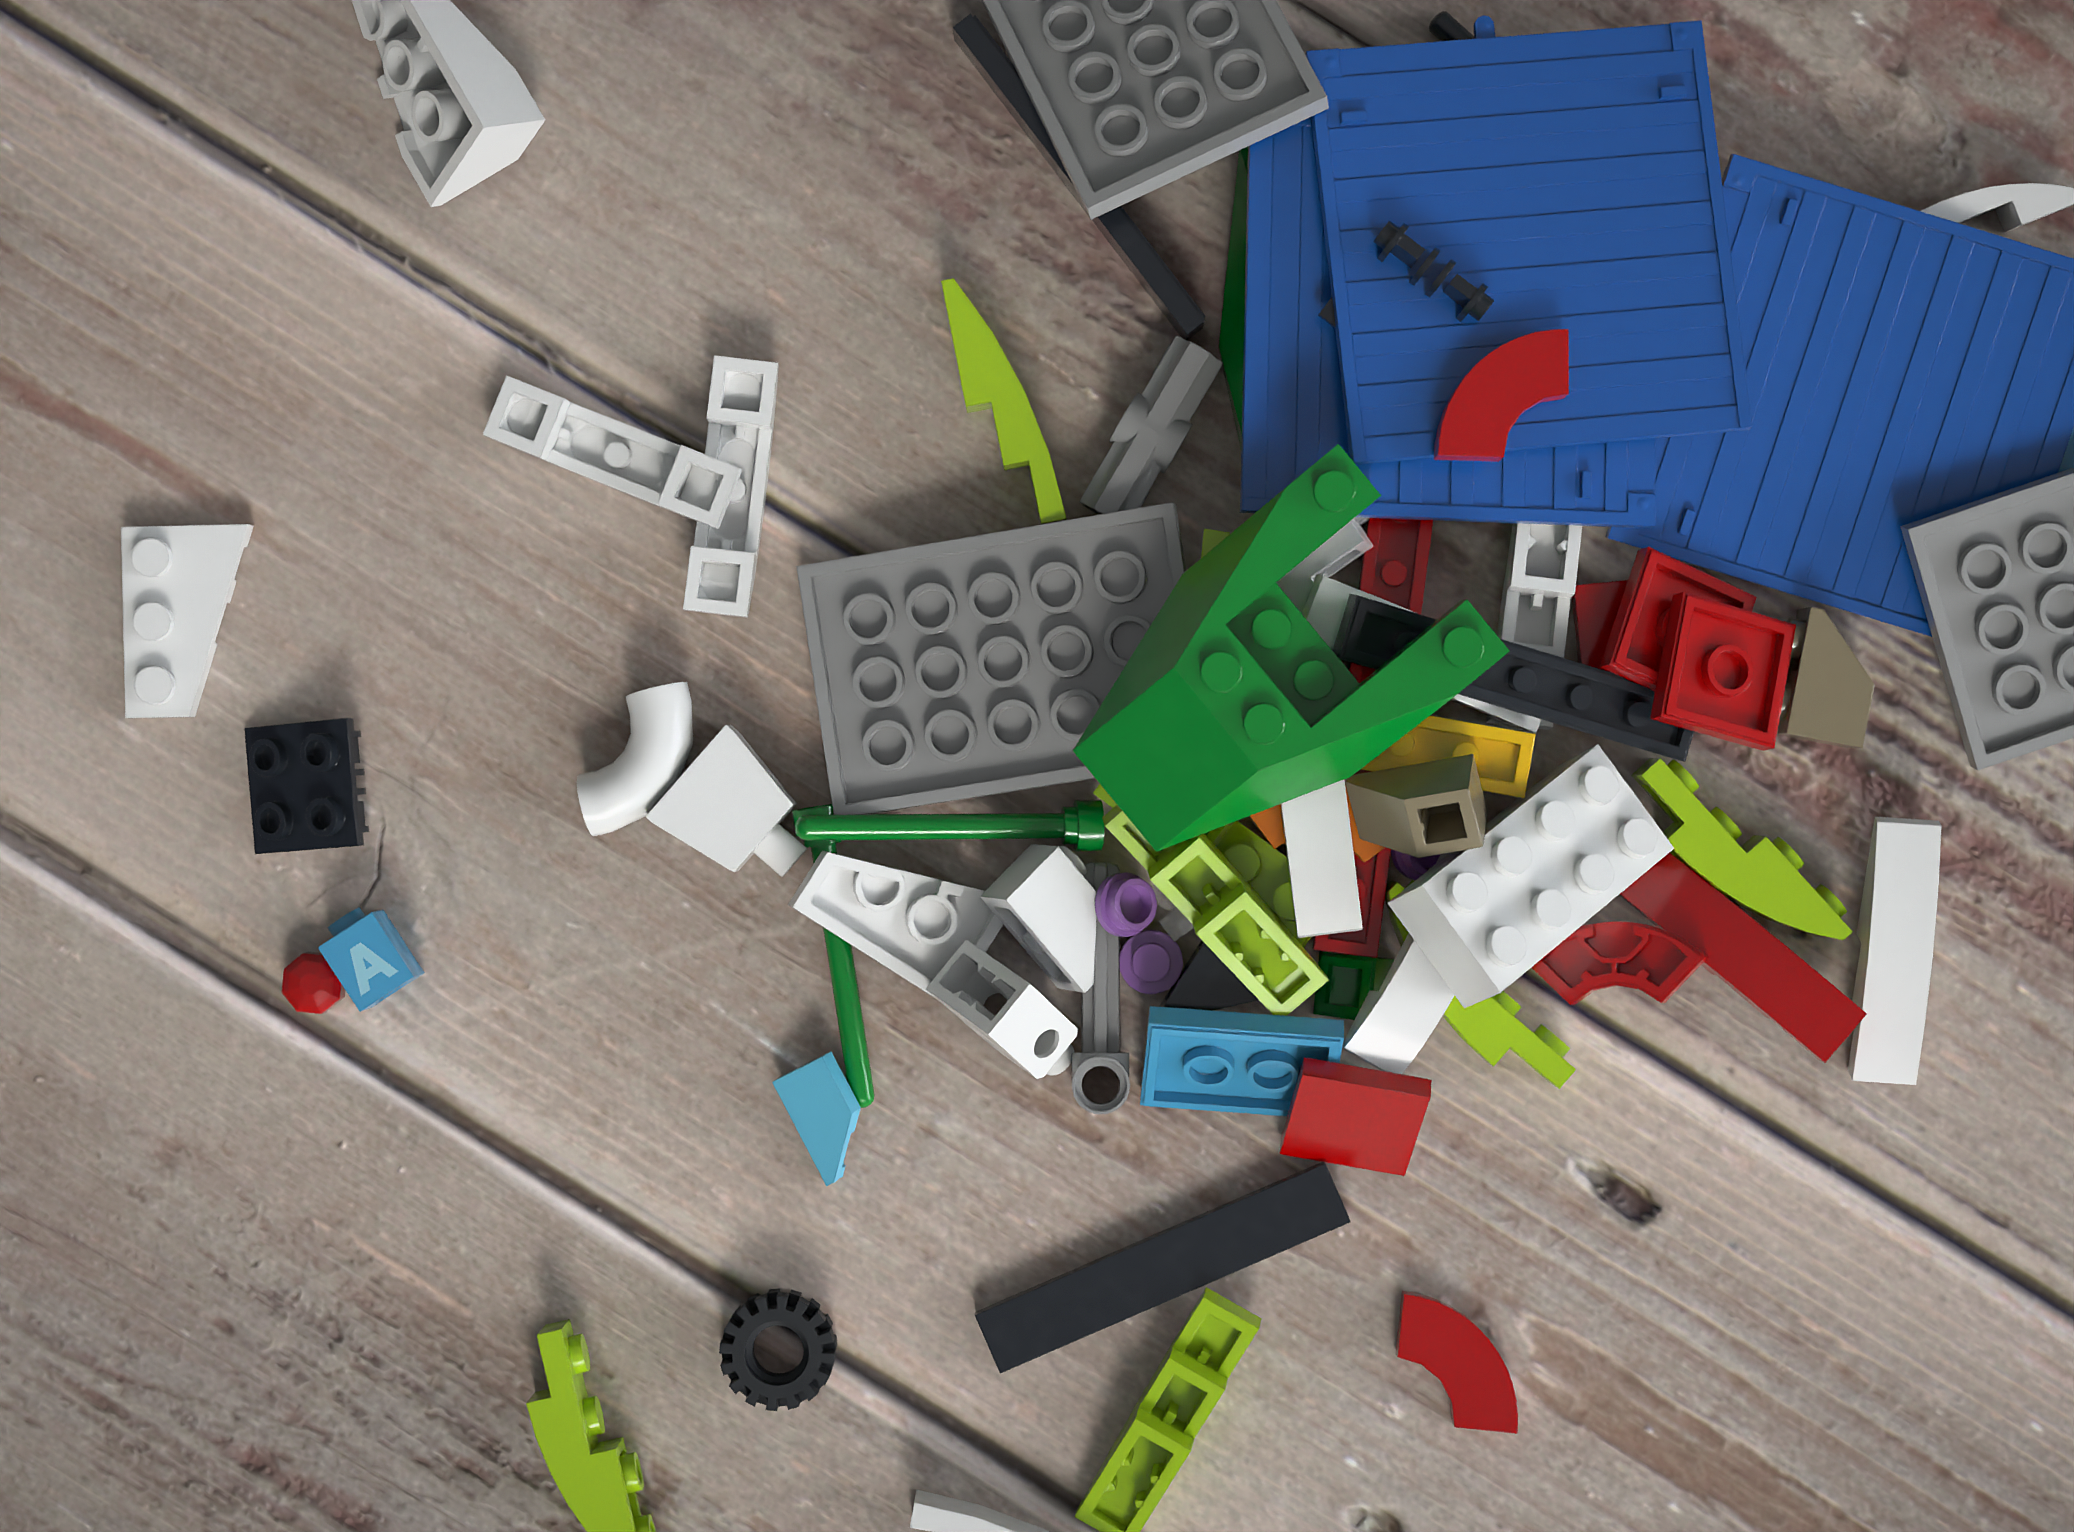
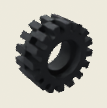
[719,1288,837,1411]

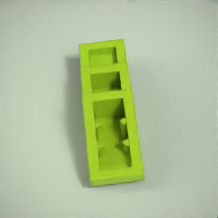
[941,278,1067,525]
[1102,805,1329,1016]
[1074,1287,1262,1532]

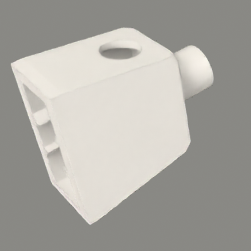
[646,725,807,877]
[926,940,1078,1079]

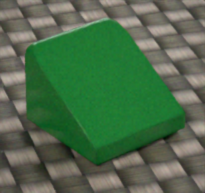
[1313,951,1395,1020]

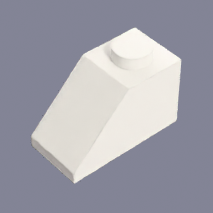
[980,844,1097,993]

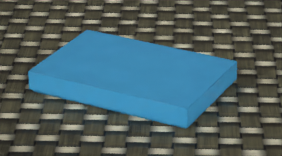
[1140,1006,1344,1116]

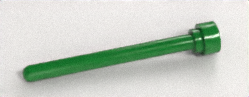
[795,800,1104,851]
[792,804,875,1108]

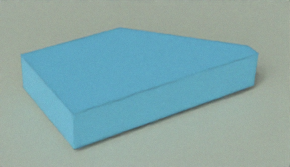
[772,1052,861,1186]

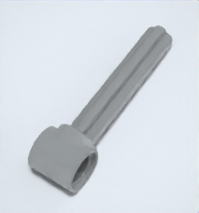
[1072,862,1130,1114]

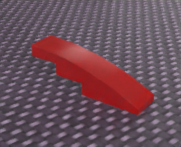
[1619,852,1867,1063]

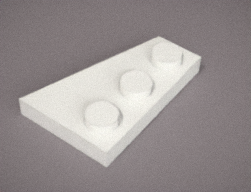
[121,524,254,718]
[788,850,1003,1001]

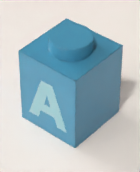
[318,907,425,1012]

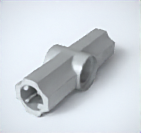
[1079,335,1223,515]

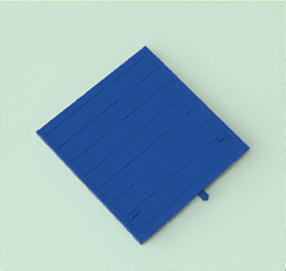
[1305,15,1753,465]
[1240,117,1656,528]
[1605,154,2074,637]

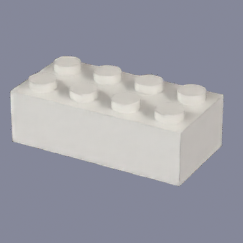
[1388,744,1674,1008]

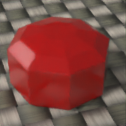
[281,952,346,1014]

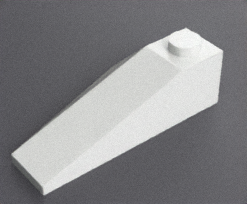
[352,0,545,207]

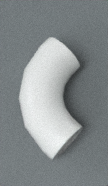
[577,682,693,837]

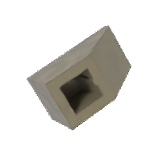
[1777,607,1875,748]
[1345,754,1488,858]

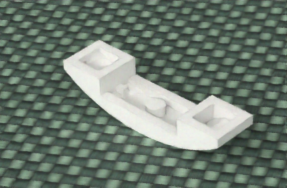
[1921,183,2074,232]
[683,355,779,618]
[483,375,742,529]
[1342,853,1455,1074]

